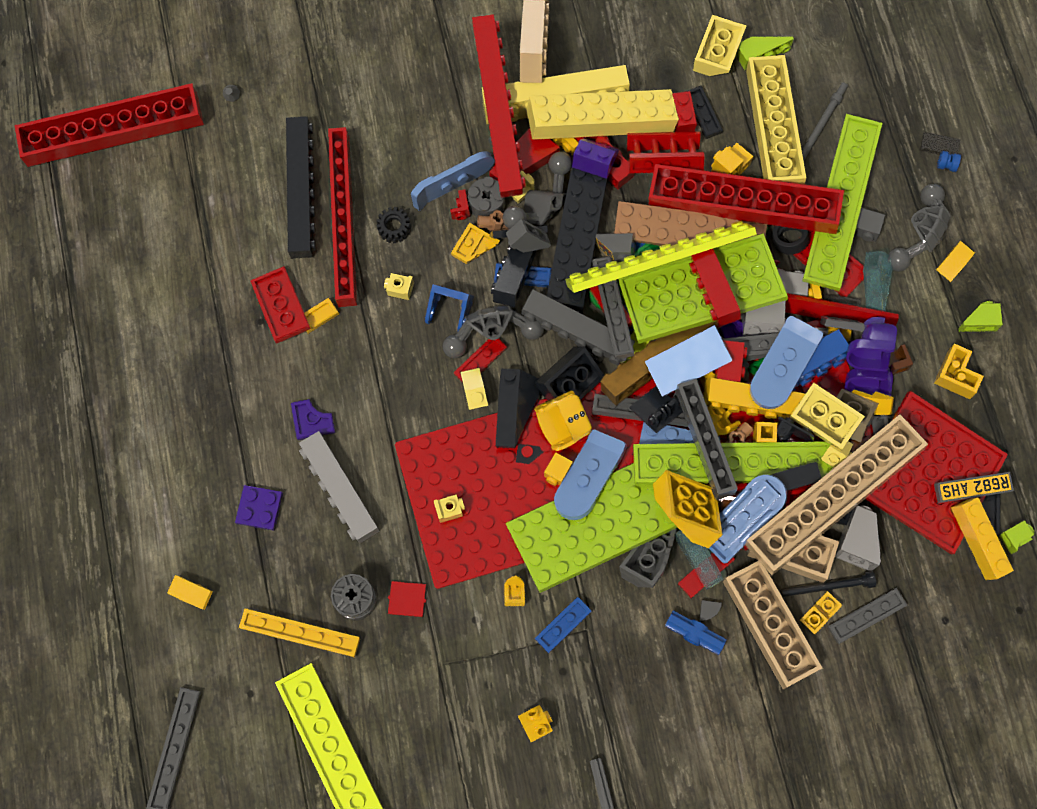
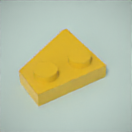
[451,223,500,264]

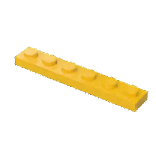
[239,609,360,658]

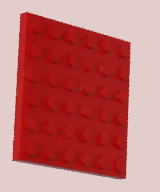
[866,391,1008,554]

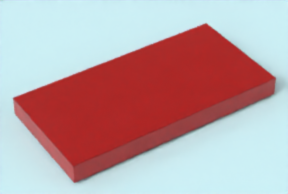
[794,230,870,299]
[250,266,311,344]

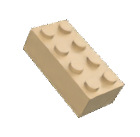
[747,518,839,583]

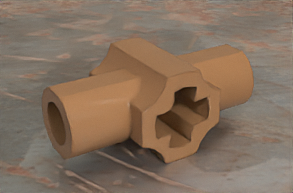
[477,210,507,230]
[725,422,753,443]

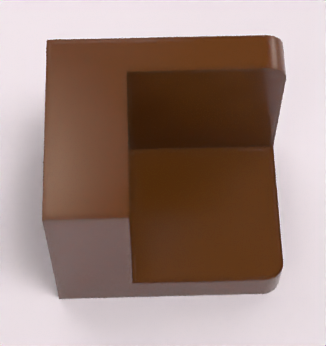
[889,344,913,375]

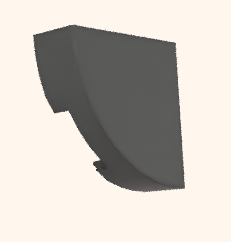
[699,600,722,621]

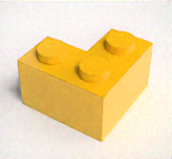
[711,143,753,176]
[934,344,983,399]

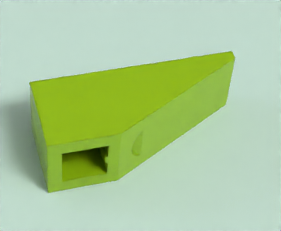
[735,37,794,70]

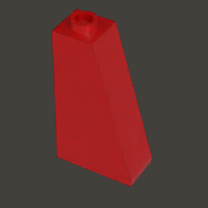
[489,128,560,181]

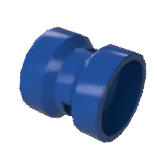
[937,150,961,172]

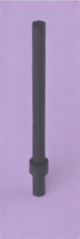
[802,83,848,161]

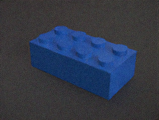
[792,329,849,392]

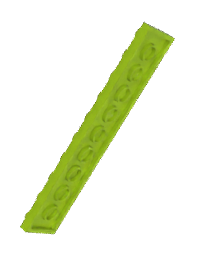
[802,114,882,291]
[633,442,833,484]

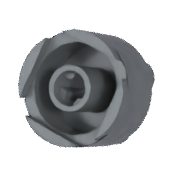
[468,177,505,218]

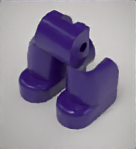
[845,317,897,396]

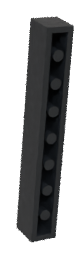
[286,116,316,259]

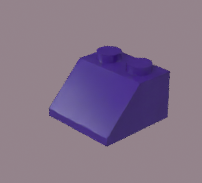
[572,138,619,179]

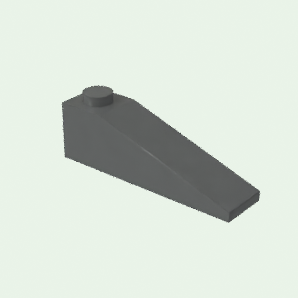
[619,528,677,588]

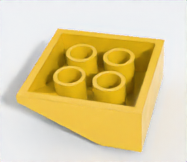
[653,470,723,548]

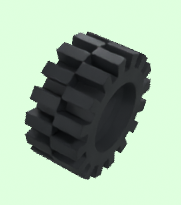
[376,207,411,244]

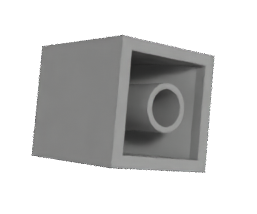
[742,281,786,336]
[835,505,881,572]

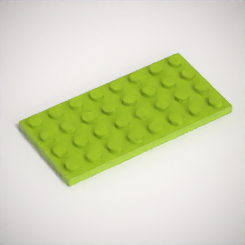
[618,233,788,344]
[506,463,678,593]

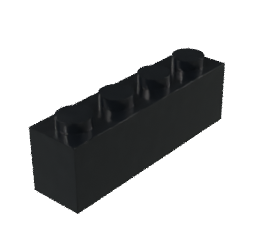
[491,245,536,307]

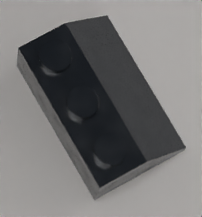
[534,346,605,400]

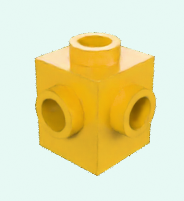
[518,705,553,742]

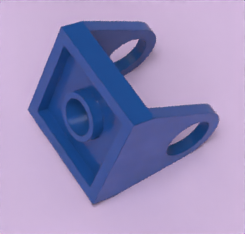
[425,284,474,332]

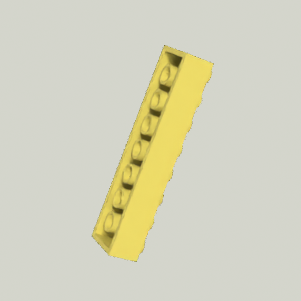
[746,55,806,185]
[482,65,630,124]
[526,89,678,140]

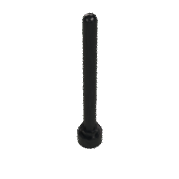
[779,571,876,597]

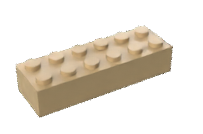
[520,0,549,83]
[723,561,822,689]

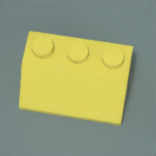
[693,15,746,76]
[789,383,865,450]

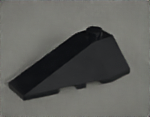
[495,368,540,448]

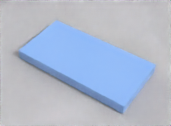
[645,325,733,396]

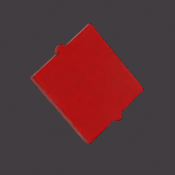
[388,581,426,617]

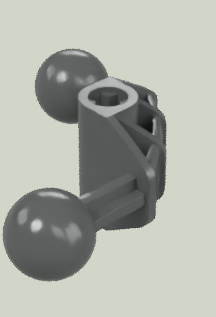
[503,152,572,229]
[886,184,951,272]
[442,306,544,359]

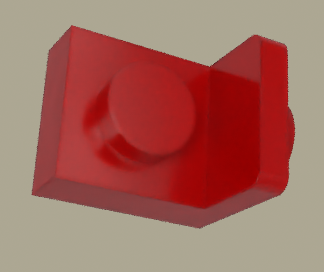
[450,189,470,220]

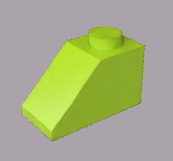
[959,301,1003,332]

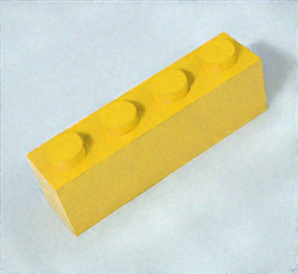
[951,497,1014,580]

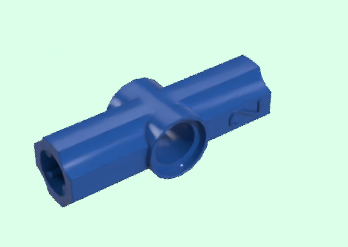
[665,611,726,655]

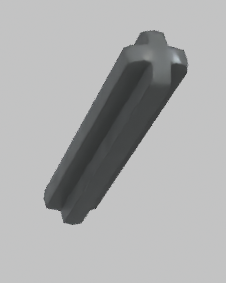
[590,758,614,809]

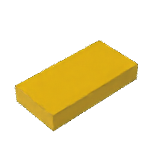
[305,298,339,334]

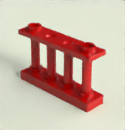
[627,132,704,173]

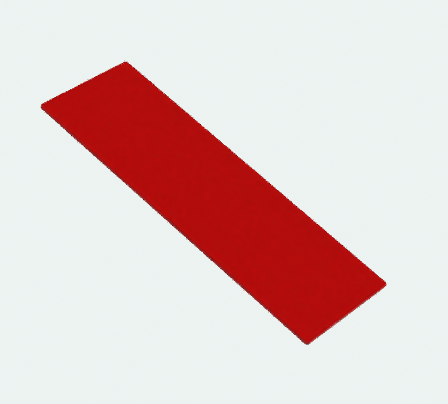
[395,319,873,589]

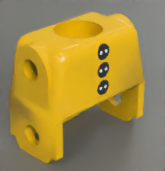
[534,391,592,451]

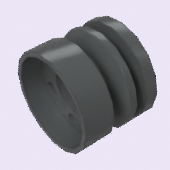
[331,574,377,621]

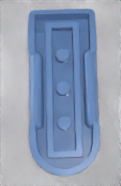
[411,151,494,211]
[750,316,823,409]
[554,430,627,520]
[709,475,787,564]

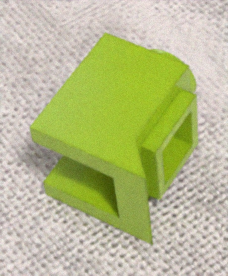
[999,520,1034,554]

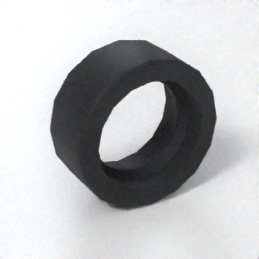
[772,226,809,255]

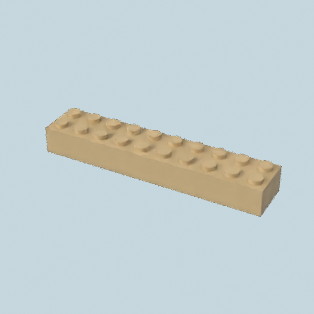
[745,415,928,575]

